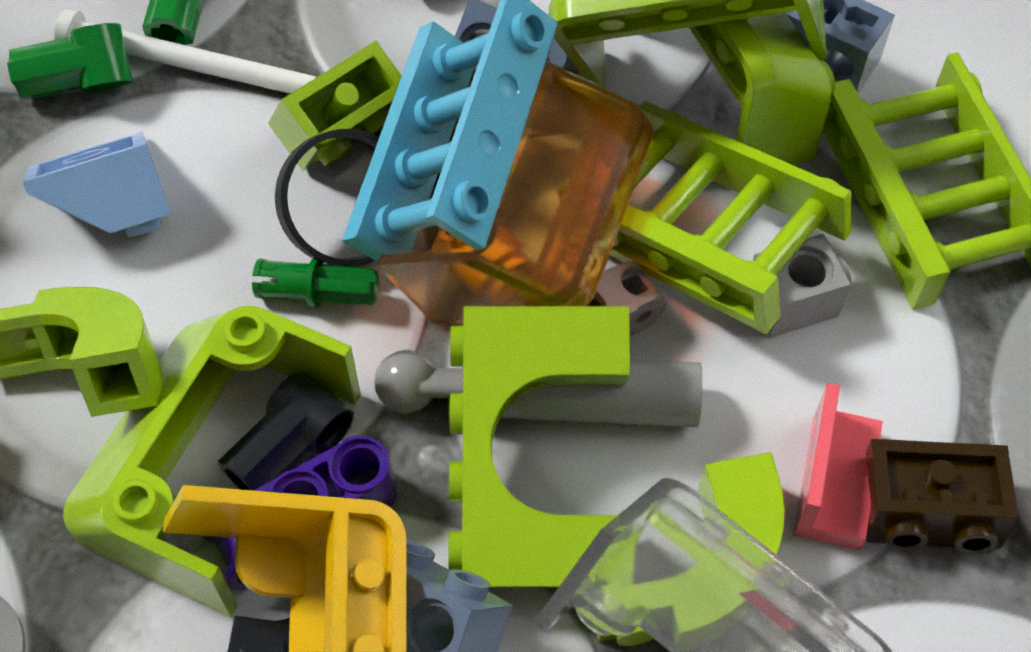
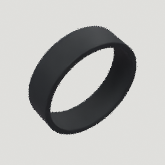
[275,129,379,266]

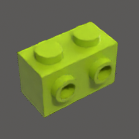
[268,40,402,171]

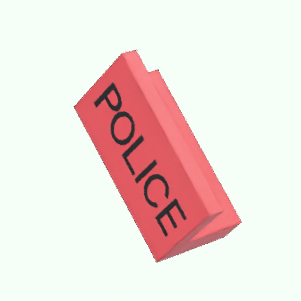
[793,383,883,550]

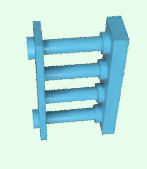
[342,0,558,270]

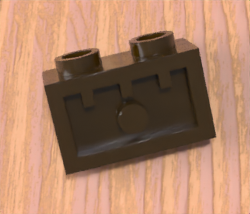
[866,439,1019,554]

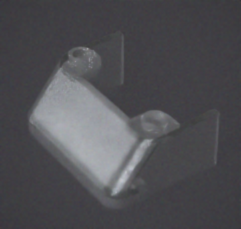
[534,478,892,652]

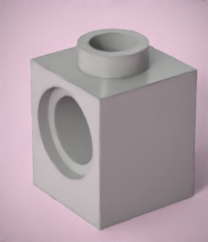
[753,234,852,337]

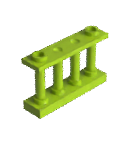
[823,52,1031,310]
[556,100,851,334]

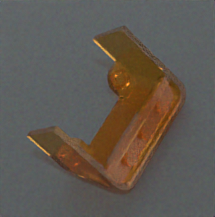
[377,60,653,324]

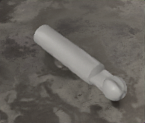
[375,350,702,427]

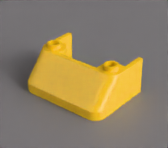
[163,485,406,652]

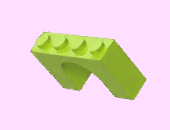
[448,306,633,588]

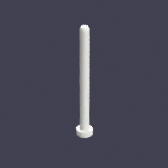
[54,8,316,94]

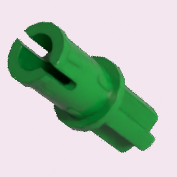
[252,258,380,308]

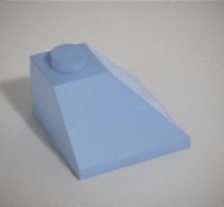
[23,131,171,237]

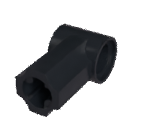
[217,371,354,491]

